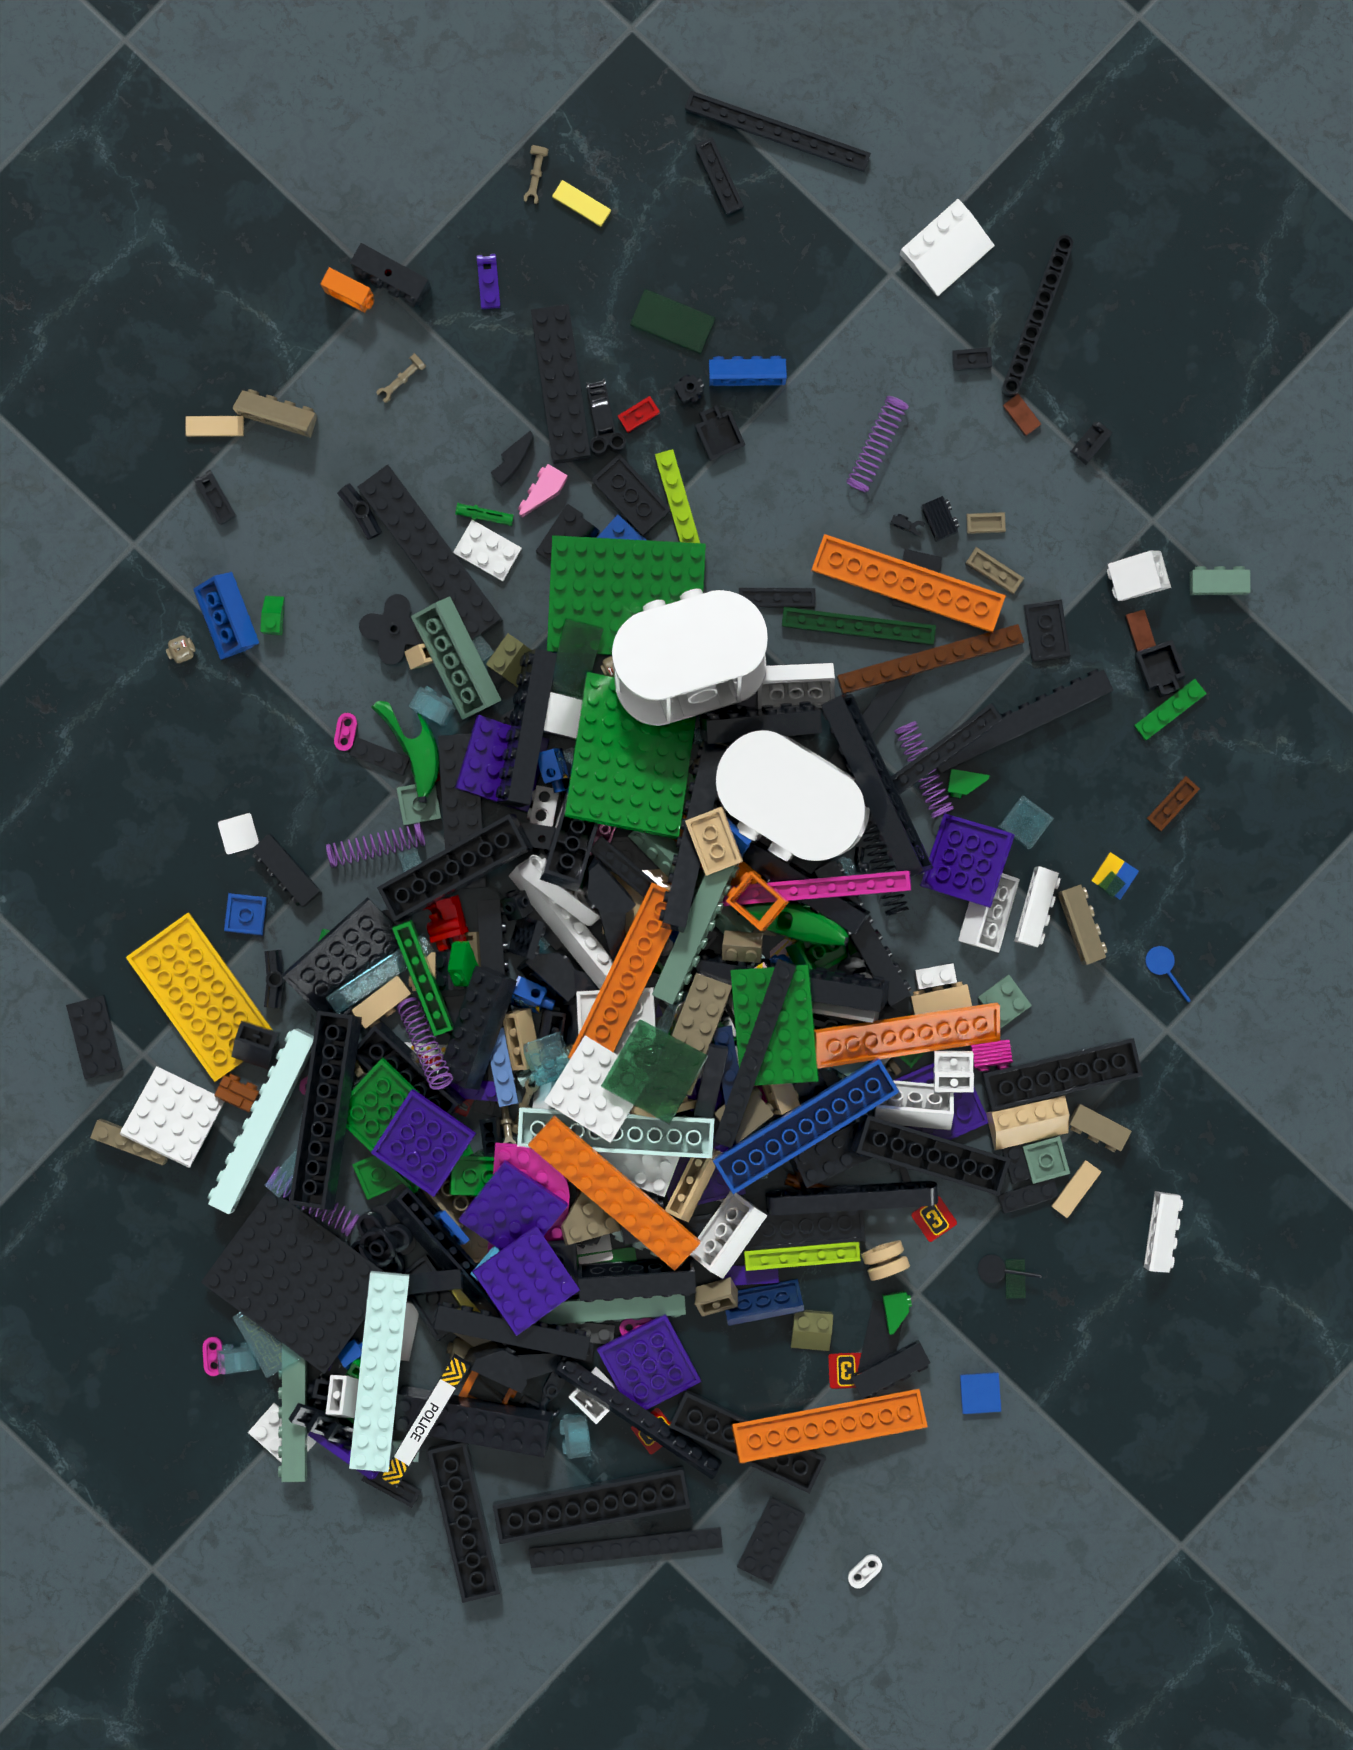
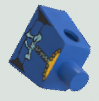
[538,748,569,793]
[511,976,556,1014]

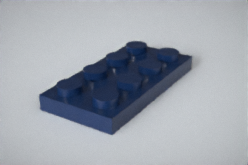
[725,1279,804,1326]

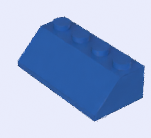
[709,356,787,386]
[193,572,259,660]

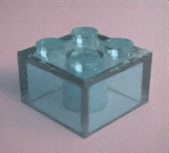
[409,686,456,728]
[998,795,1054,850]
[524,1031,570,1086]
[560,1412,592,1459]

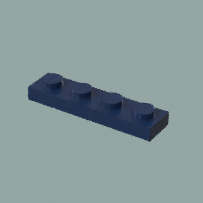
[714,1025,739,1105]

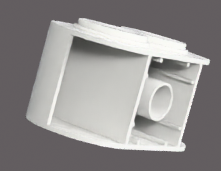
[612,589,768,726]
[716,731,870,862]

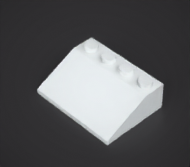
[900,199,995,297]

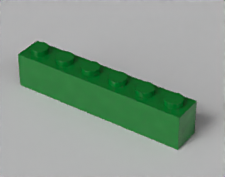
[392,919,454,1037]

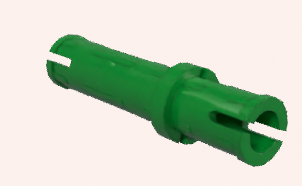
[455,503,514,526]

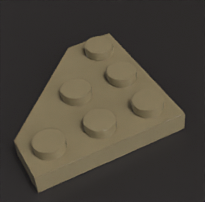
[561,1191,621,1245]

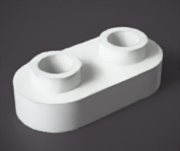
[848,1554,882,1588]

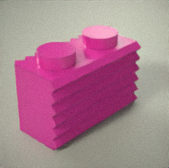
[970,1039,1013,1071]

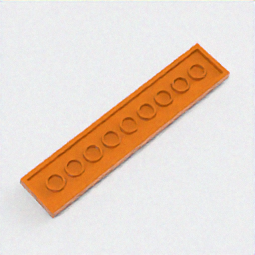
[812,534,1006,633]
[568,882,672,1059]
[815,1003,1000,1069]
[528,1115,701,1271]
[731,1389,928,1464]

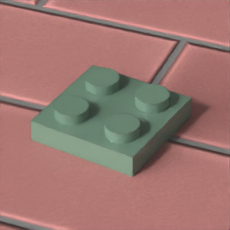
[397,784,442,826]
[978,975,1032,1028]
[1022,1136,1070,1184]

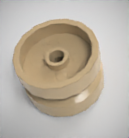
[861,1240,910,1281]

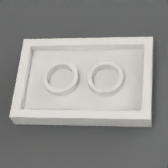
[453,520,522,581]
[248,1403,317,1463]

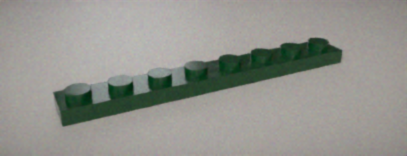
[781,607,936,645]

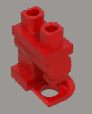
[423,895,469,951]

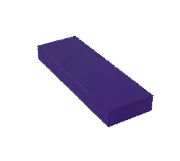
[721,1265,779,1285]

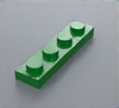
[1134,679,1207,741]

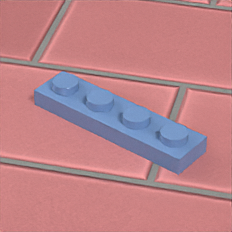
[490,1028,519,1107]

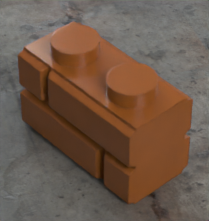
[214,1073,260,1113]

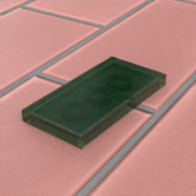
[630,289,715,354]
[551,618,603,700]

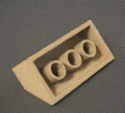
[986,1096,1069,1150]

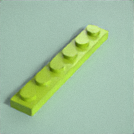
[655,449,700,543]
[744,1242,861,1271]

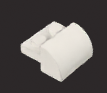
[933,1051,974,1092]

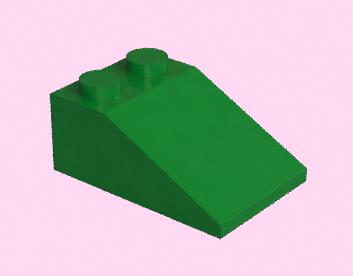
[785,938,857,969]

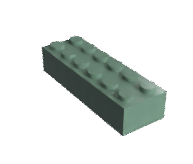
[411,597,501,720]

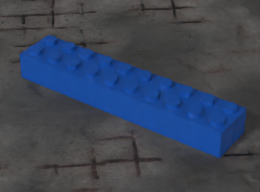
[712,1058,899,1194]

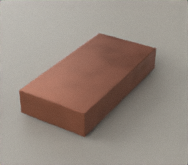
[1003,394,1041,437]
[1125,609,1156,652]

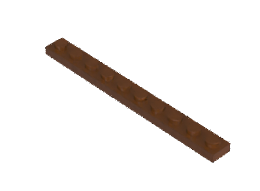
[837,624,1024,695]

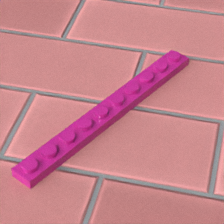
[722,871,911,906]

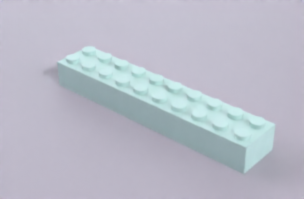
[208,1029,314,1214]
[517,1107,715,1158]
[349,1271,409,1472]

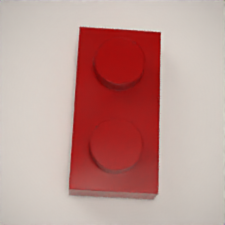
[618,396,660,433]

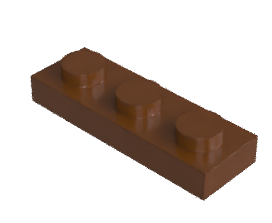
[1146,776,1200,831]

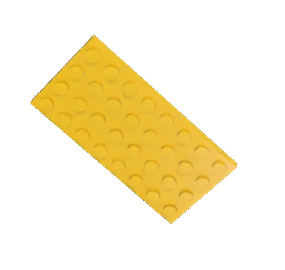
[126,912,273,1082]

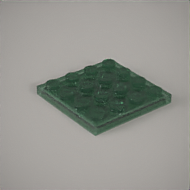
[601,1019,708,1125]

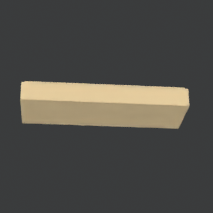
[186,416,244,437]
[1051,1160,1101,1218]

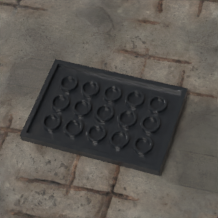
[281,897,405,1015]

